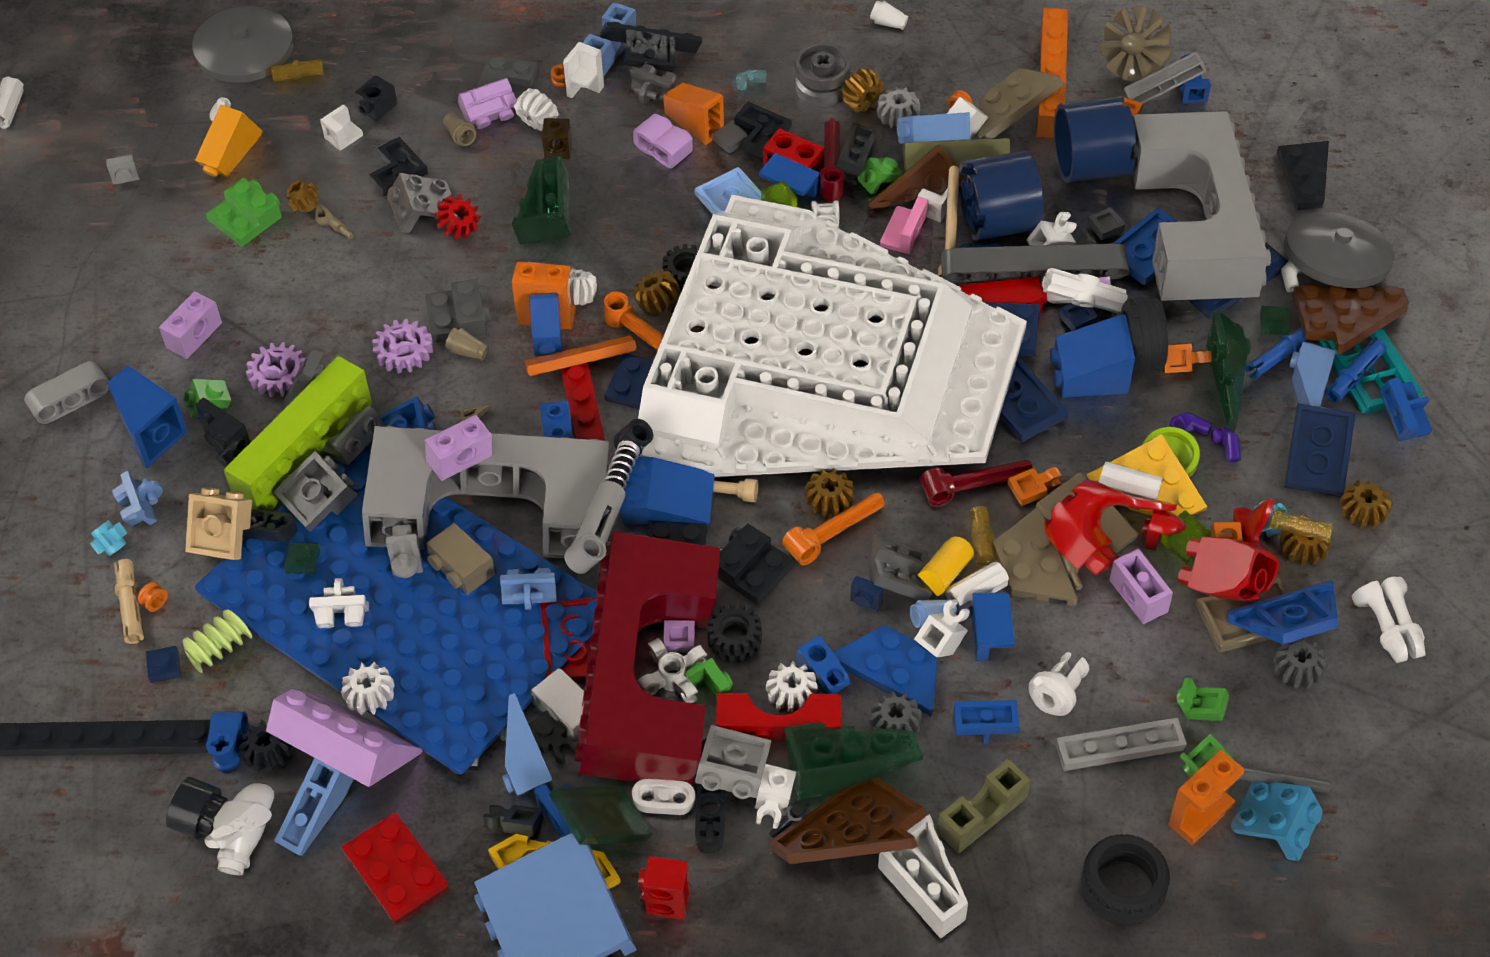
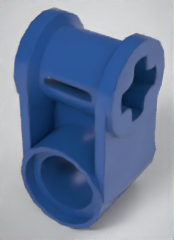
[206,711,248,772]

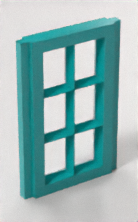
[1316,328,1424,414]

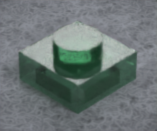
[1260,306,1291,335]
[284,543,320,575]

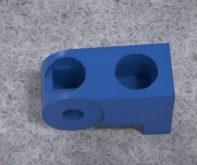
[1179,54,1211,103]
[795,635,850,694]

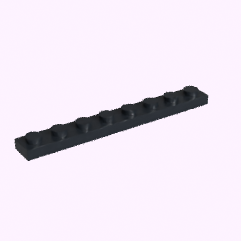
[0,720,210,756]

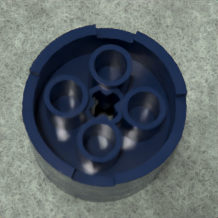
[1054,96,1136,183]
[959,150,1044,241]

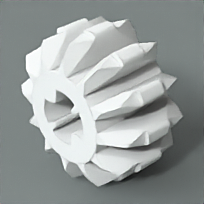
[514,88,559,131]
[569,268,597,306]
[766,661,818,714]
[341,662,395,716]

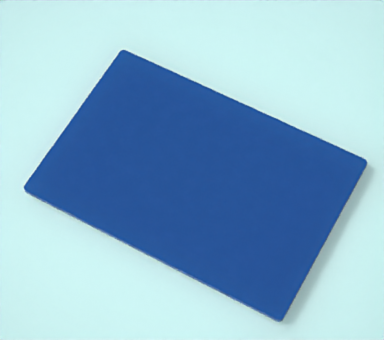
[195,446,597,774]

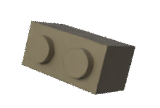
[426,523,495,595]

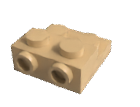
[185,488,252,560]

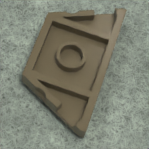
[978,68,1064,139]
[992,508,1078,606]

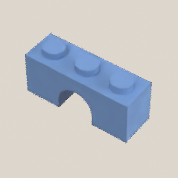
[583,2,637,77]

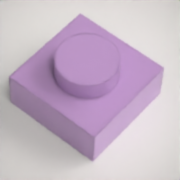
[663,620,695,653]

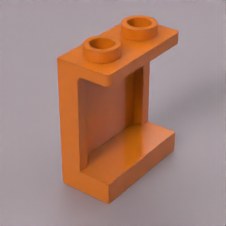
[511,262,576,330]
[1168,750,1245,846]

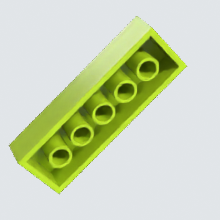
[224,356,373,511]

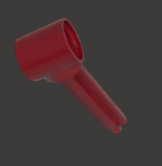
[819,118,844,201]
[920,460,1033,507]

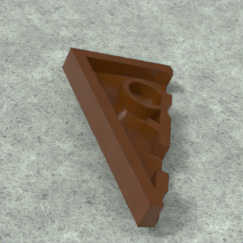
[867,145,964,209]

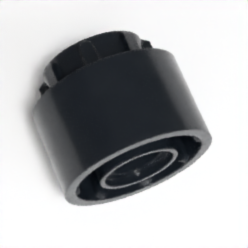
[166,777,228,840]

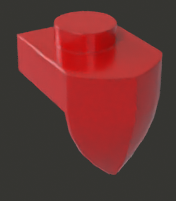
[1141,510,1187,551]

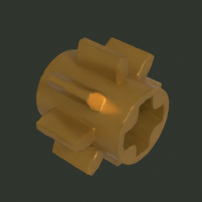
[286,180,320,213]

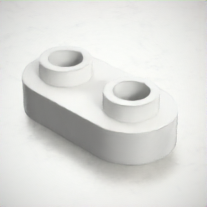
[632,779,695,815]

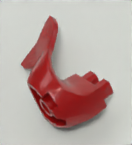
[1043,480,1177,576]
[1177,499,1280,601]

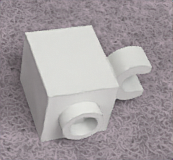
[1027,212,1077,246]
[914,599,970,657]
[755,764,796,829]

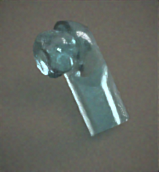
[732,70,767,90]

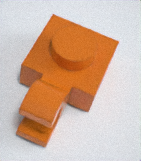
[1162,343,1212,373]
[1008,467,1062,506]

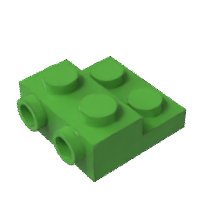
[206,177,282,247]

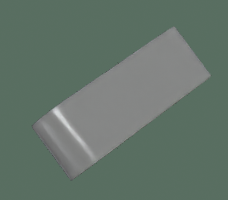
[24,361,110,424]

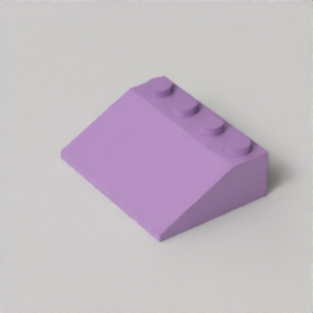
[266,689,422,787]

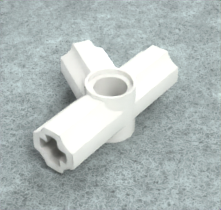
[1042,268,1128,314]

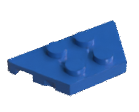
[1227,580,1338,644]
[833,625,937,717]

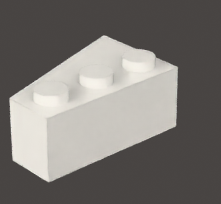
[878,814,968,939]

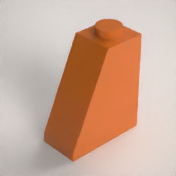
[663,83,724,146]

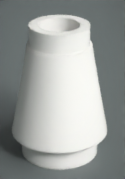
[870,0,909,30]

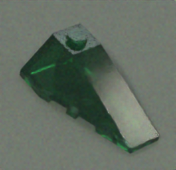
[1206,311,1251,433]
[784,723,923,800]

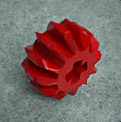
[434,194,481,240]

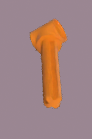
[604,292,664,351]
[782,493,885,566]

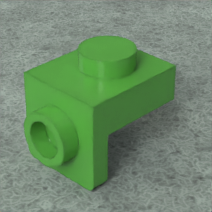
[858,157,903,194]
[183,379,231,417]
[686,658,733,700]
[1177,678,1229,721]
[1179,734,1234,777]

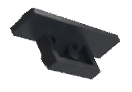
[600,22,702,72]

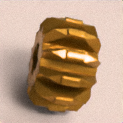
[841,68,885,112]
[632,269,681,315]
[805,468,854,518]
[1340,479,1392,529]
[1279,516,1332,567]

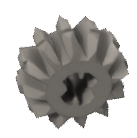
[877,87,920,129]

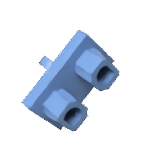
[112,470,163,527]
[500,568,557,610]

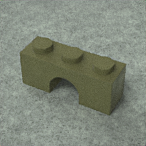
[937,758,1031,854]

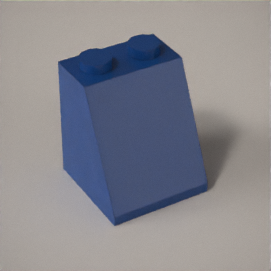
[1050,315,1135,398]
[107,366,188,468]

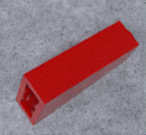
[958,276,1047,314]

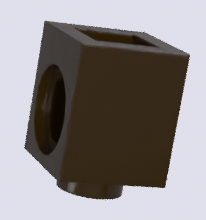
[542,118,572,159]

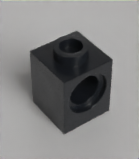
[354,75,397,121]

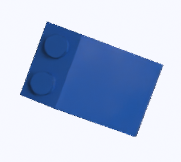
[620,457,715,526]

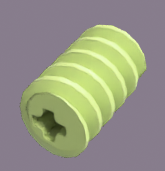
[182,610,252,673]

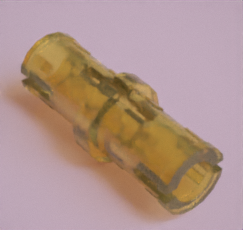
[271,58,324,82]
[970,506,995,565]
[1269,510,1333,543]

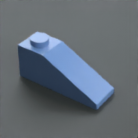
[897,112,971,144]
[1289,342,1336,407]
[501,693,552,797]
[274,758,353,856]

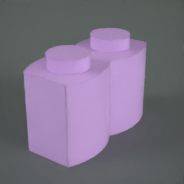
[633,114,693,168]

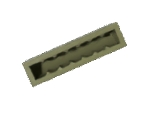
[903,138,1010,175]

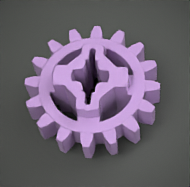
[372,319,433,374]
[246,342,305,398]

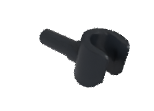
[768,799,807,838]

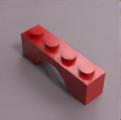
[716,693,841,745]

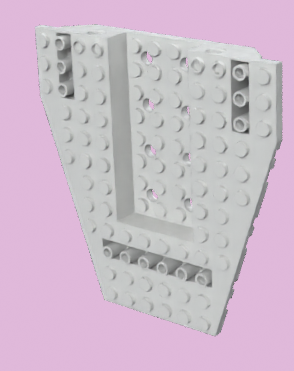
[638,195,1027,477]

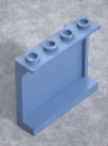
[474,829,637,957]

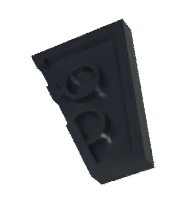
[1277,141,1329,210]

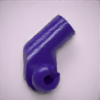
[1169,412,1213,436]
[1211,427,1241,463]

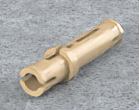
[114,559,144,644]

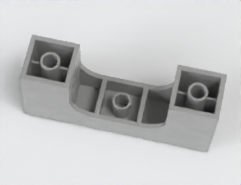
[1130,111,1271,301]
[362,426,609,558]

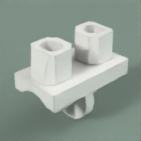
[309,578,369,628]

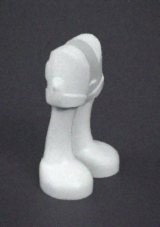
[1352,577,1425,663]

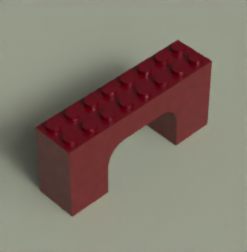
[574,531,720,786]

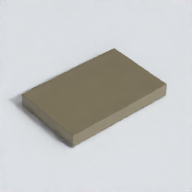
[1036,472,1139,554]
[1195,577,1288,653]

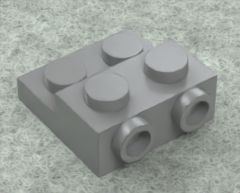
[695,725,772,799]

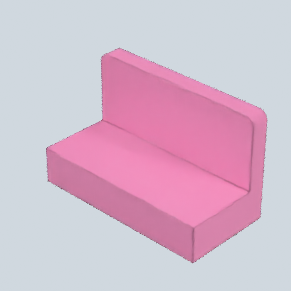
[880,197,928,255]

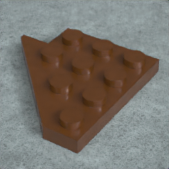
[1292,285,1409,354]
[769,771,926,864]

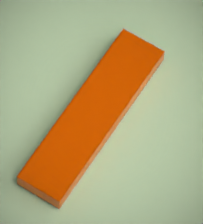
[524,335,637,376]

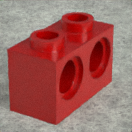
[763,128,824,172]
[638,856,690,920]

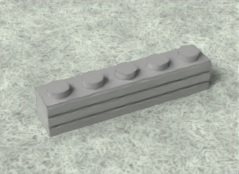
[1124,51,1207,103]

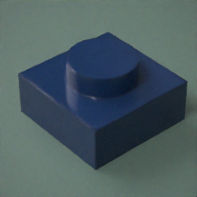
[1059,303,1098,331]
[850,576,883,611]
[146,646,181,683]

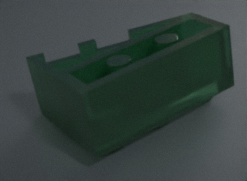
[512,156,571,245]

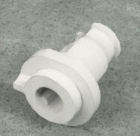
[1028,652,1089,716]

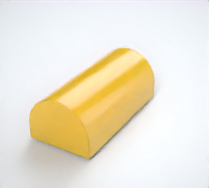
[918,537,974,596]

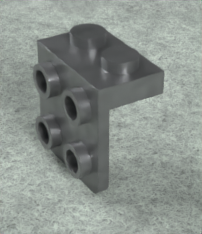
[387,173,457,234]

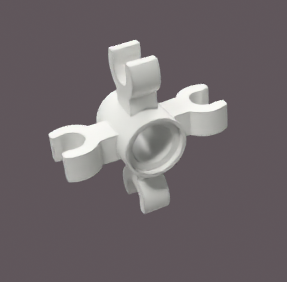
[638,638,707,703]

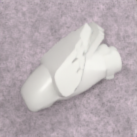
[204,783,274,876]

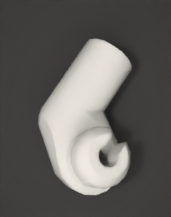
[1281,260,1301,293]

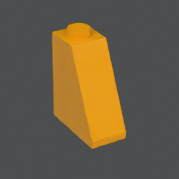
[195,104,263,177]

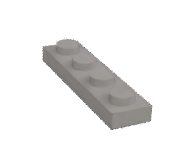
[1056,717,1187,771]

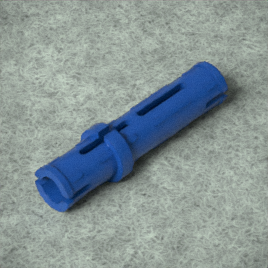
[1245,327,1312,379]
[1325,338,1387,403]

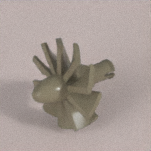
[1100,6,1174,81]

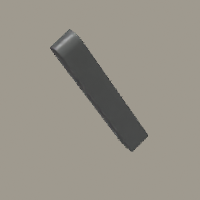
[940,244,1129,284]

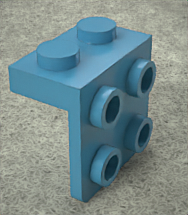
[1231,782,1323,861]

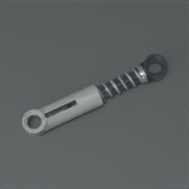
[564,418,654,574]

